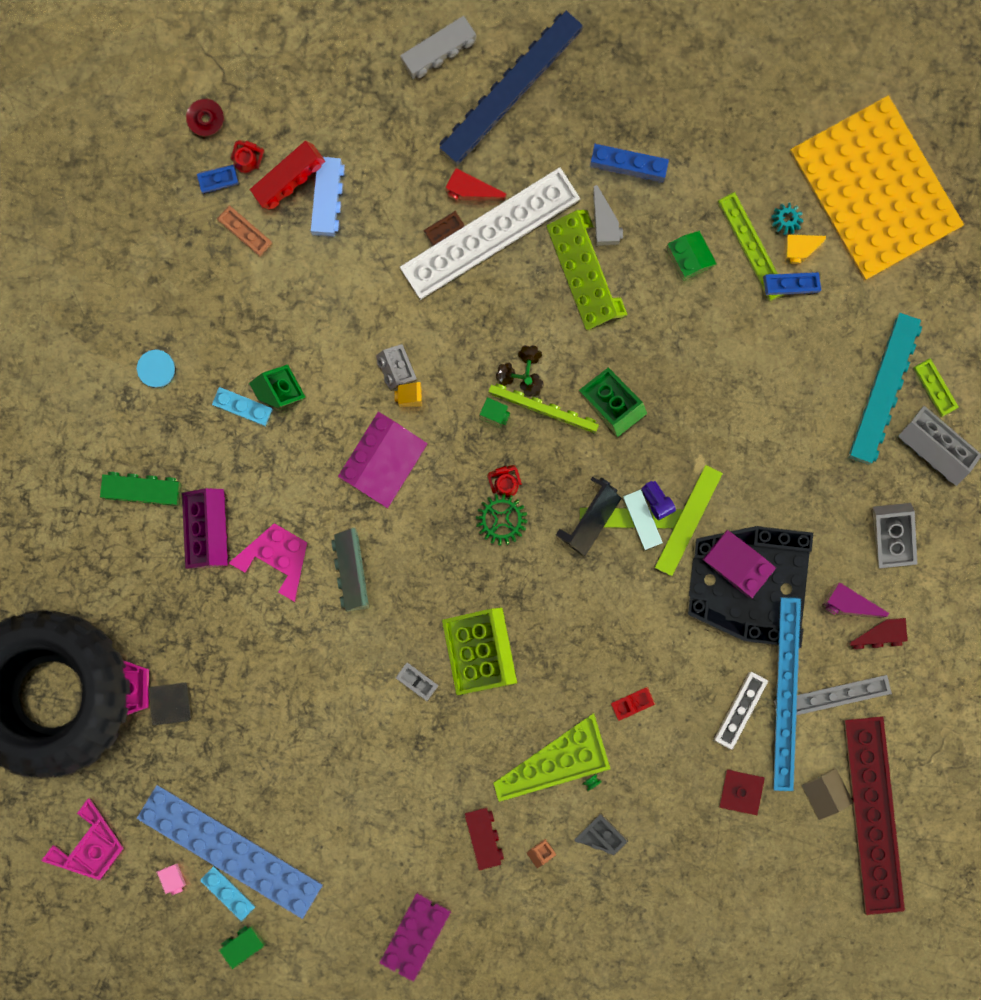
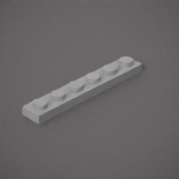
[774,675,892,715]

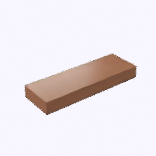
[217,205,272,257]

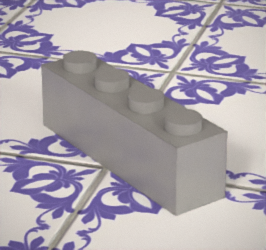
[400,16,476,79]

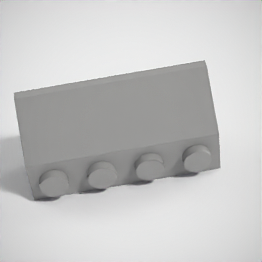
[898,406,981,486]

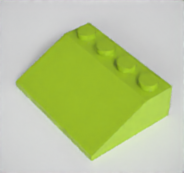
[442,608,517,696]

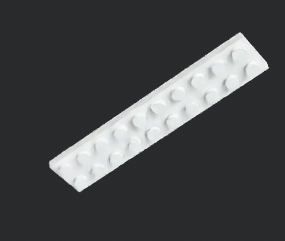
[400,168,580,300]

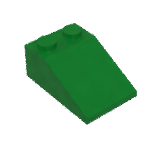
[579,367,647,437]

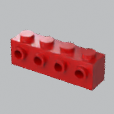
[249,140,325,210]

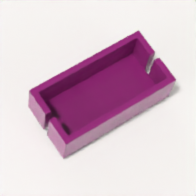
[379,892,451,982]

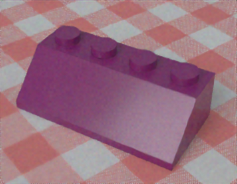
[182,488,228,569]

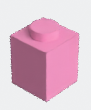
[157,863,186,895]

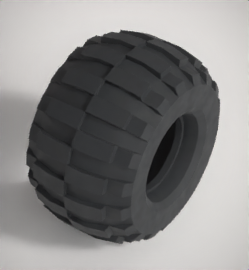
[0,610,130,779]

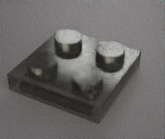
[148,682,192,726]

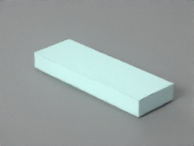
[623,490,663,550]

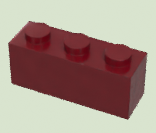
[464,807,504,870]

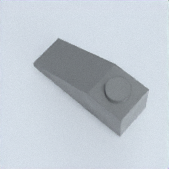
[593,186,623,246]

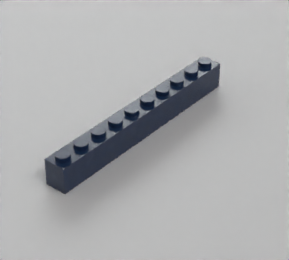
[439,10,583,167]

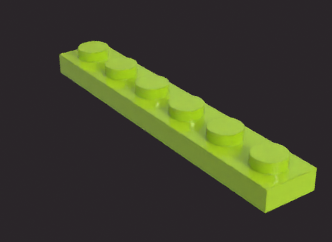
[488,383,599,434]

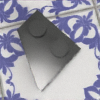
[574,813,628,855]

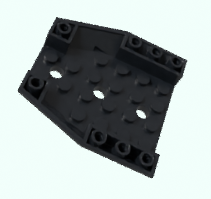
[688,526,814,648]

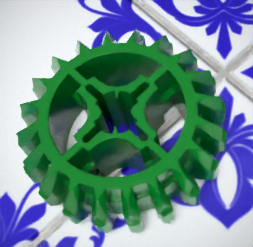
[476,494,528,546]

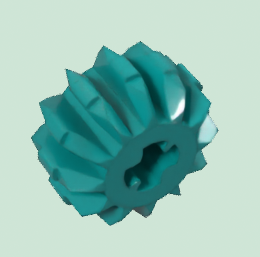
[771,203,804,235]

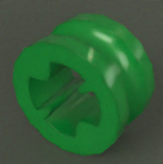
[582,774,602,791]

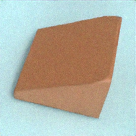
[527,839,556,868]

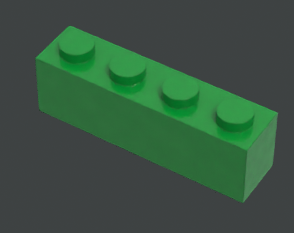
[100,472,181,506]

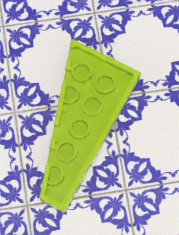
[493,713,610,802]

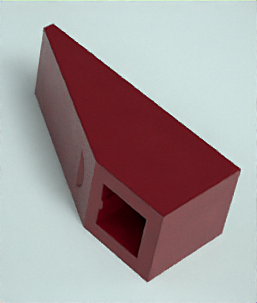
[847,618,908,650]

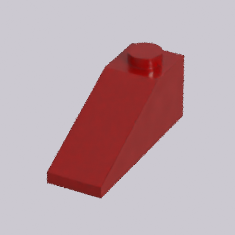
[445,168,506,201]

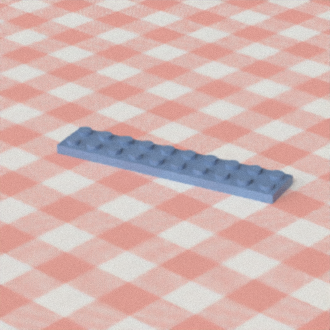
[136,785,323,919]

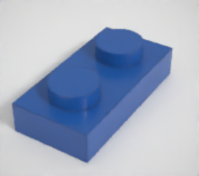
[197,164,239,193]

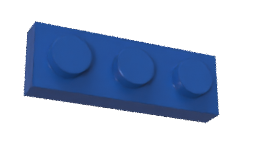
[763,272,822,295]

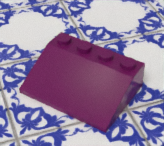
[338,412,428,509]

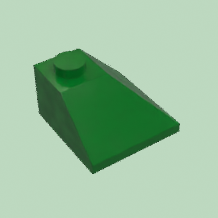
[249,364,306,408]

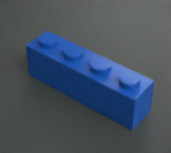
[590,144,669,183]

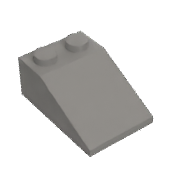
[873,503,917,568]

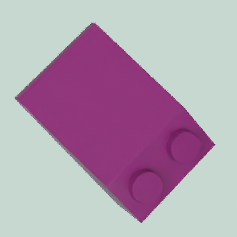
[703,530,776,598]
[822,582,889,618]

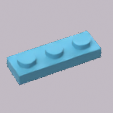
[212,387,273,427]
[200,866,256,921]

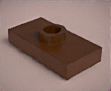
[423,211,465,246]

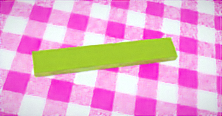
[717,192,783,301]
[655,465,723,576]
[579,507,683,529]

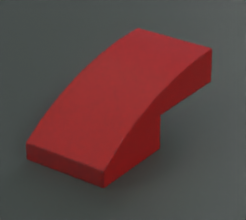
[611,687,655,721]

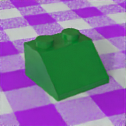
[666,231,717,281]

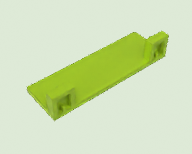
[547,210,627,330]

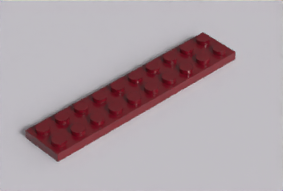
[844,716,905,915]

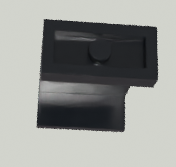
[556,476,622,556]

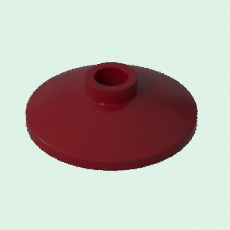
[186,99,224,136]

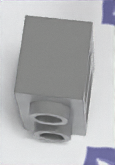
[396,663,438,701]

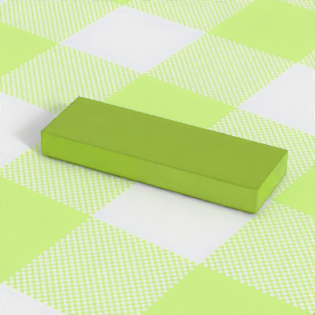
[913,358,959,417]

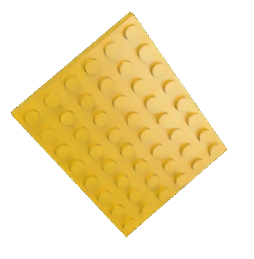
[790,95,964,280]

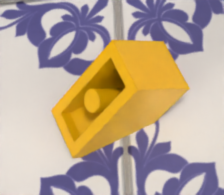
[785,235,826,264]
[394,382,422,407]

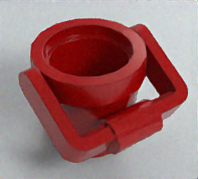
[230,140,265,174]
[487,465,522,499]

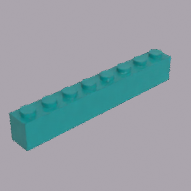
[848,313,922,465]

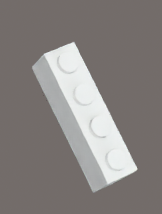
[713,672,768,750]

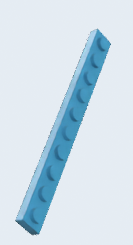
[773,597,801,791]

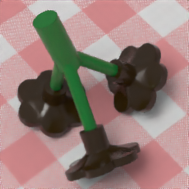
[496,345,544,396]

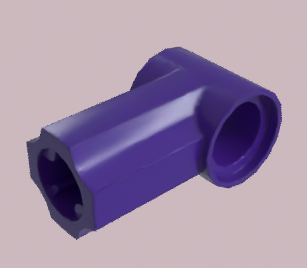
[641,481,676,520]

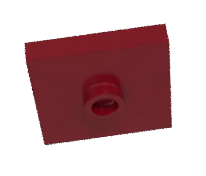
[719,769,765,816]

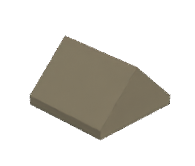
[801,768,853,820]

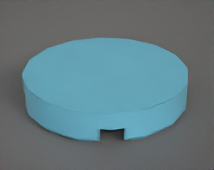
[137,349,175,388]

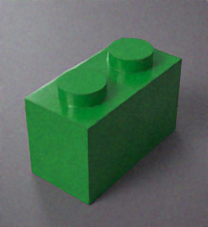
[479,397,510,429]
[219,926,266,969]

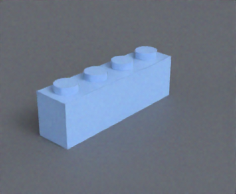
[311,157,345,237]

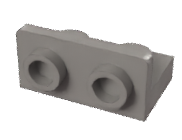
[376,344,417,390]

